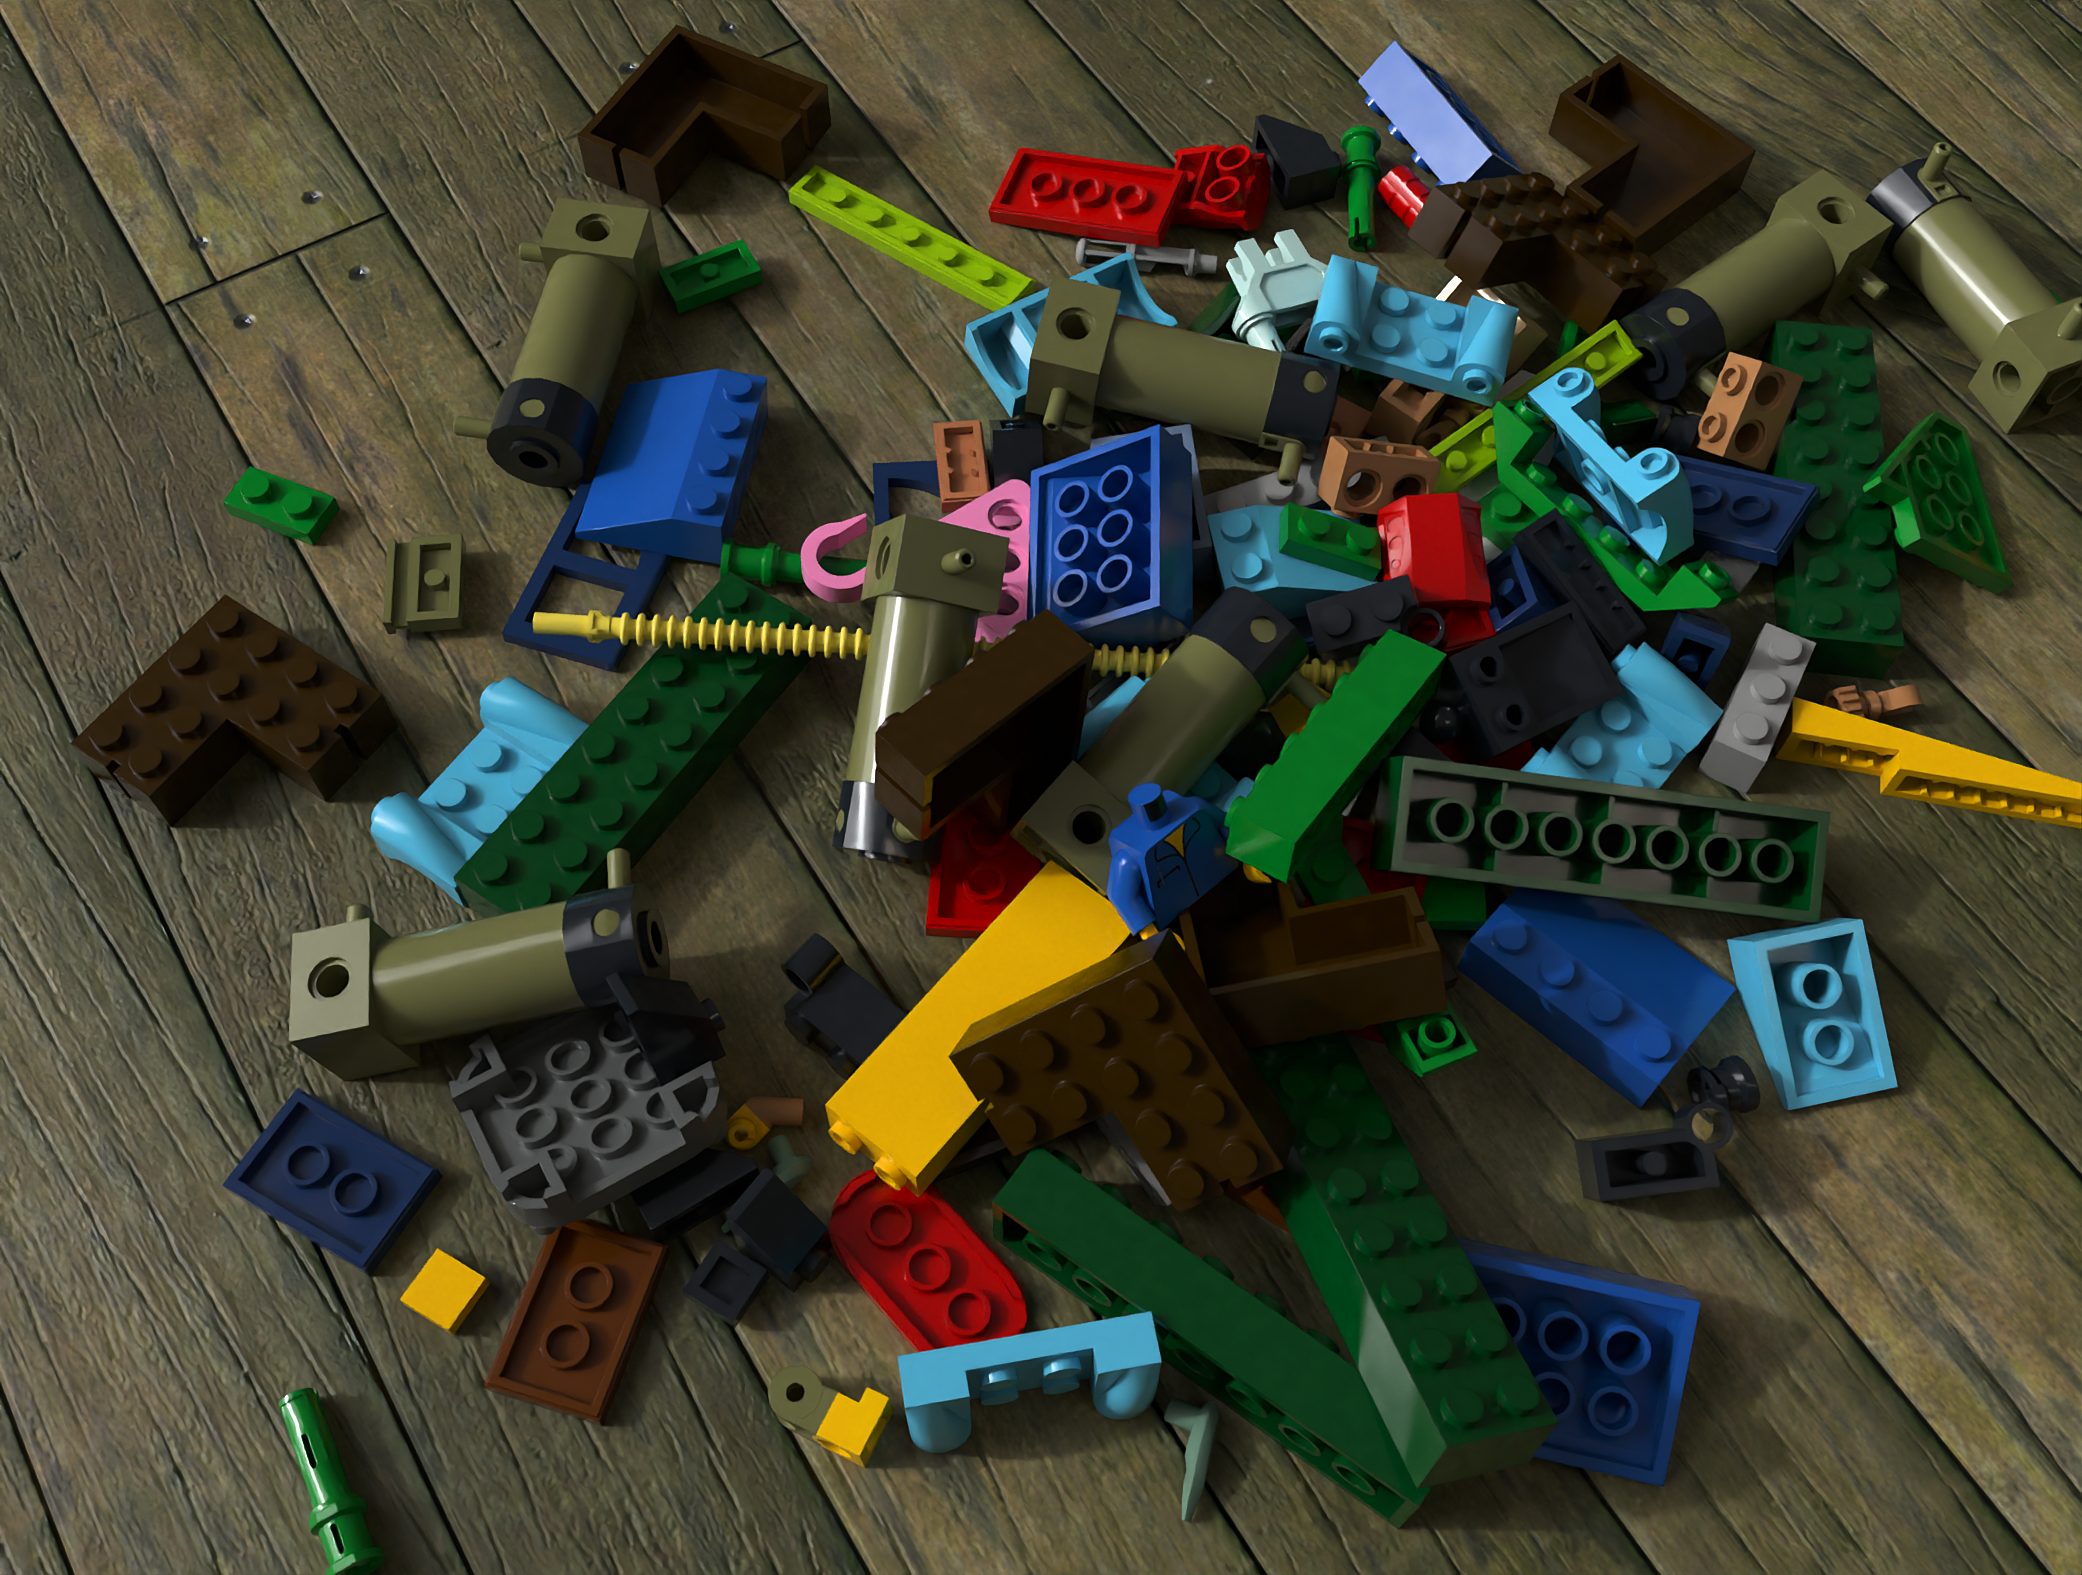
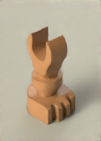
[1416,395,1490,451]
[1824,684,1923,721]

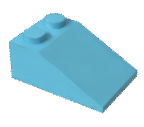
[1207,505,1378,619]
[1727,917,1898,1110]

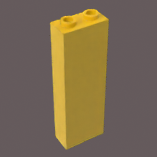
[825,860,1139,1198]

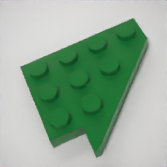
[1863,411,2014,594]

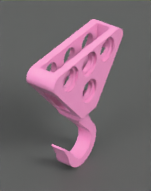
[801,479,1031,643]

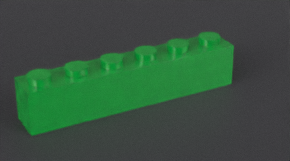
[1224,628,1447,883]

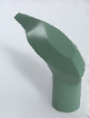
[721,1135,814,1233]
[1164,1397,1219,1522]

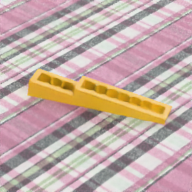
[1775,697,2082,829]

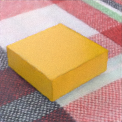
[400,1248,490,1335]

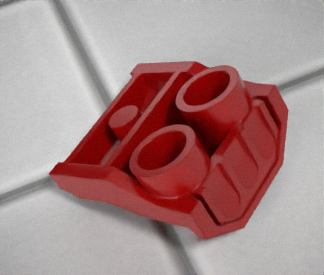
[1171,144,1270,231]
[1377,493,1491,611]

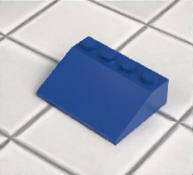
[575,369,768,564]
[1027,424,1193,649]
[1456,888,1736,1109]
[1456,1236,1701,1487]

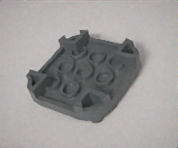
[449,1006,729,1235]

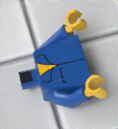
[1106,782,1272,951]

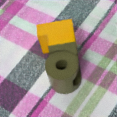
[768,1365,894,1468]

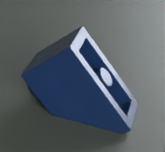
[1486,544,1561,634]
[1659,610,1732,692]

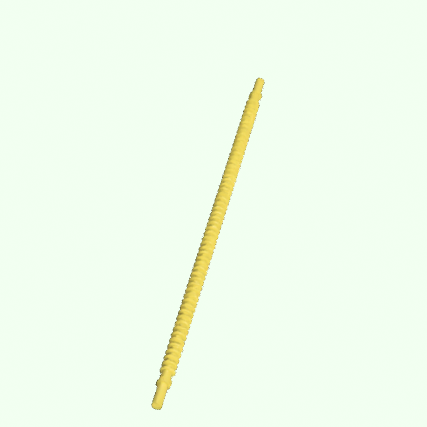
[533,610,1356,691]

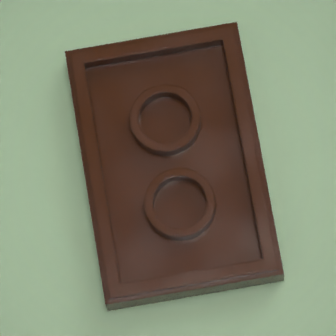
[484,1219,671,1426]

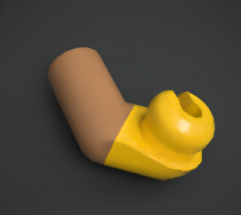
[725,1096,805,1151]

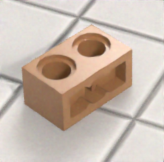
[1691,352,1804,471]
[1365,379,1451,445]
[1316,435,1442,519]

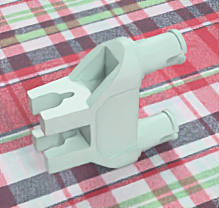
[1226,229,1328,352]

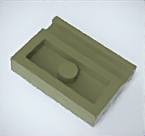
[383,534,466,634]

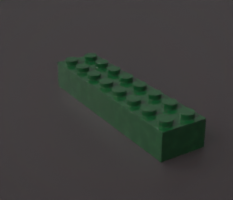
[1758,320,1905,680]
[453,571,817,917]
[1369,756,1830,923]
[1247,1031,1559,1489]
[993,1145,1432,1529]

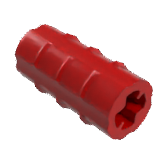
[1377,165,1462,252]

